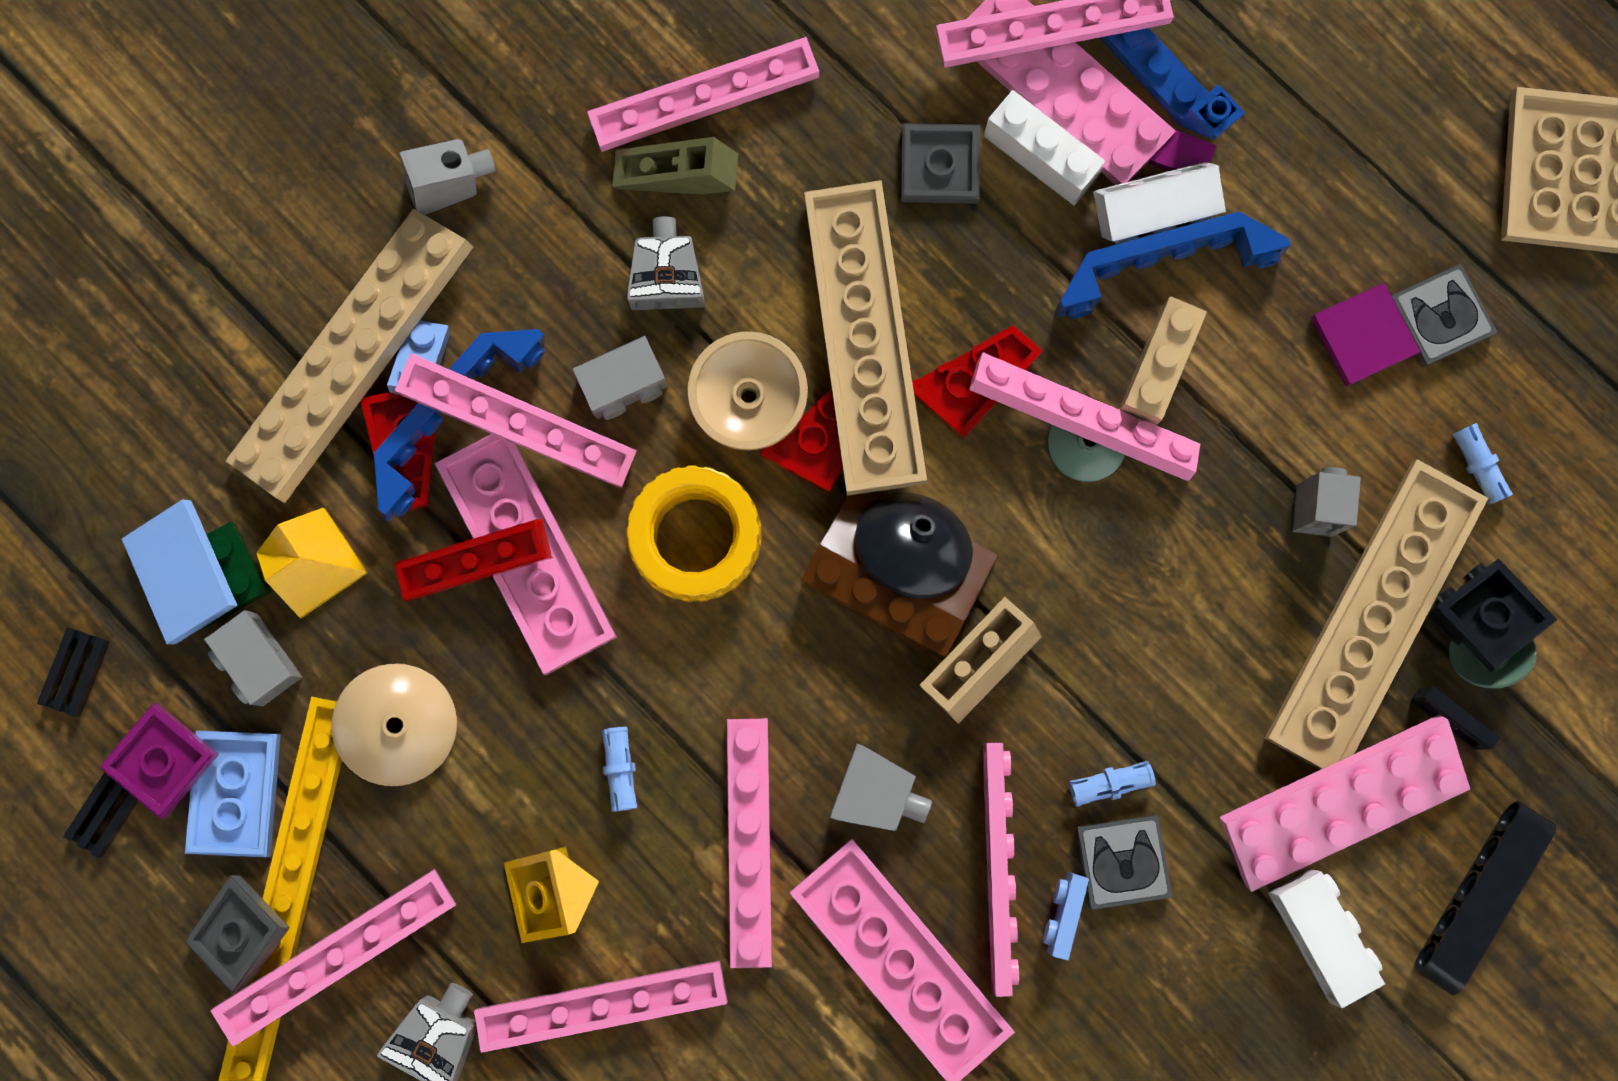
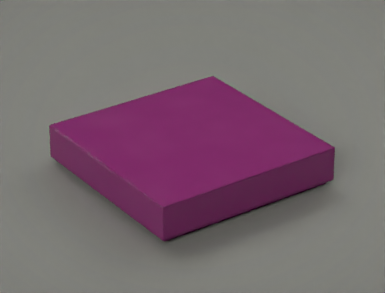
[1311,283,1420,387]
[99,703,219,819]

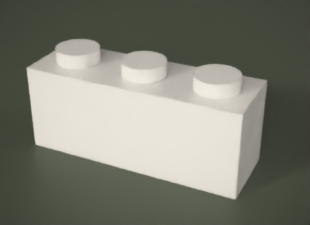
[984,90,1105,206]
[1093,162,1226,245]
[1267,869,1385,1008]

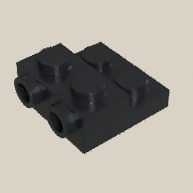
[1429,559,1557,672]

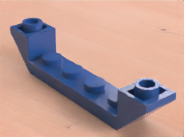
[1100,28,1245,140]
[1055,212,1291,319]
[374,329,546,522]

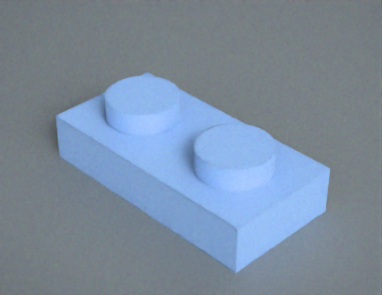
[387,320,450,394]
[1043,872,1089,960]

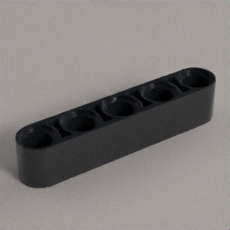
[1414,801,1556,995]

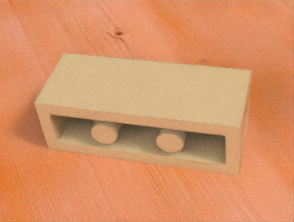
[1119,296,1207,425]
[920,597,1042,724]

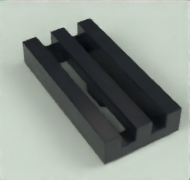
[37,627,110,717]
[1411,686,1500,750]
[63,772,138,858]

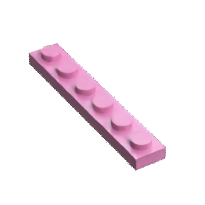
[935,0,1174,68]
[587,37,819,152]
[394,353,637,488]
[969,353,1200,481]
[727,718,772,968]
[983,743,1019,997]
[211,869,456,1047]
[474,961,728,1053]

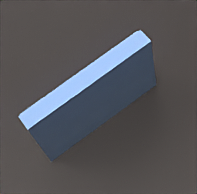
[122,499,237,644]
[185,731,281,857]

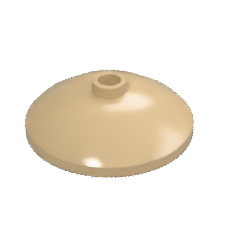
[688,331,808,451]
[332,664,457,786]

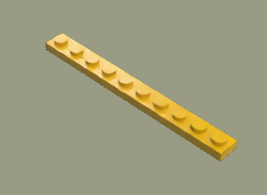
[218,697,342,1081]

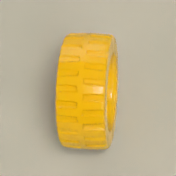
[626,465,762,602]

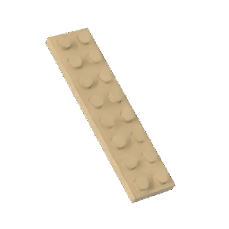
[804,180,927,496]
[226,209,473,503]
[1264,459,1488,770]

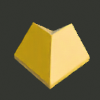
[257,508,368,618]
[504,847,599,943]

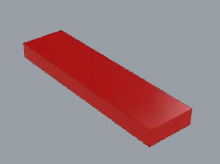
[393,519,553,602]

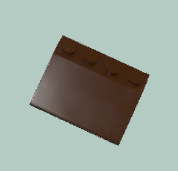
[801,491,998,660]

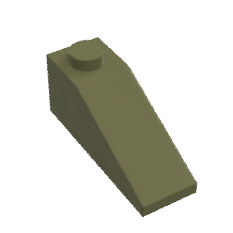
[612,137,738,195]

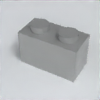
[573,336,668,420]
[1292,467,1361,537]
[204,610,303,706]

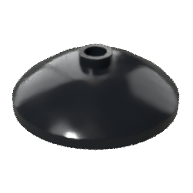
[854,492,973,599]

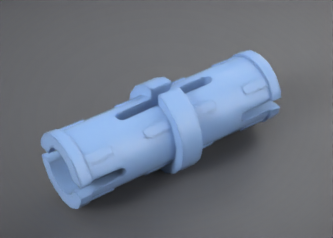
[1452,423,1513,505]
[601,727,638,812]
[1069,761,1156,807]

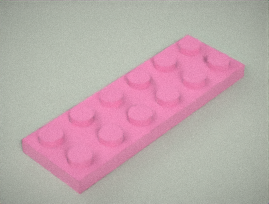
[967,0,1176,185]
[435,434,617,675]
[1220,715,1470,892]
[790,839,1015,1081]

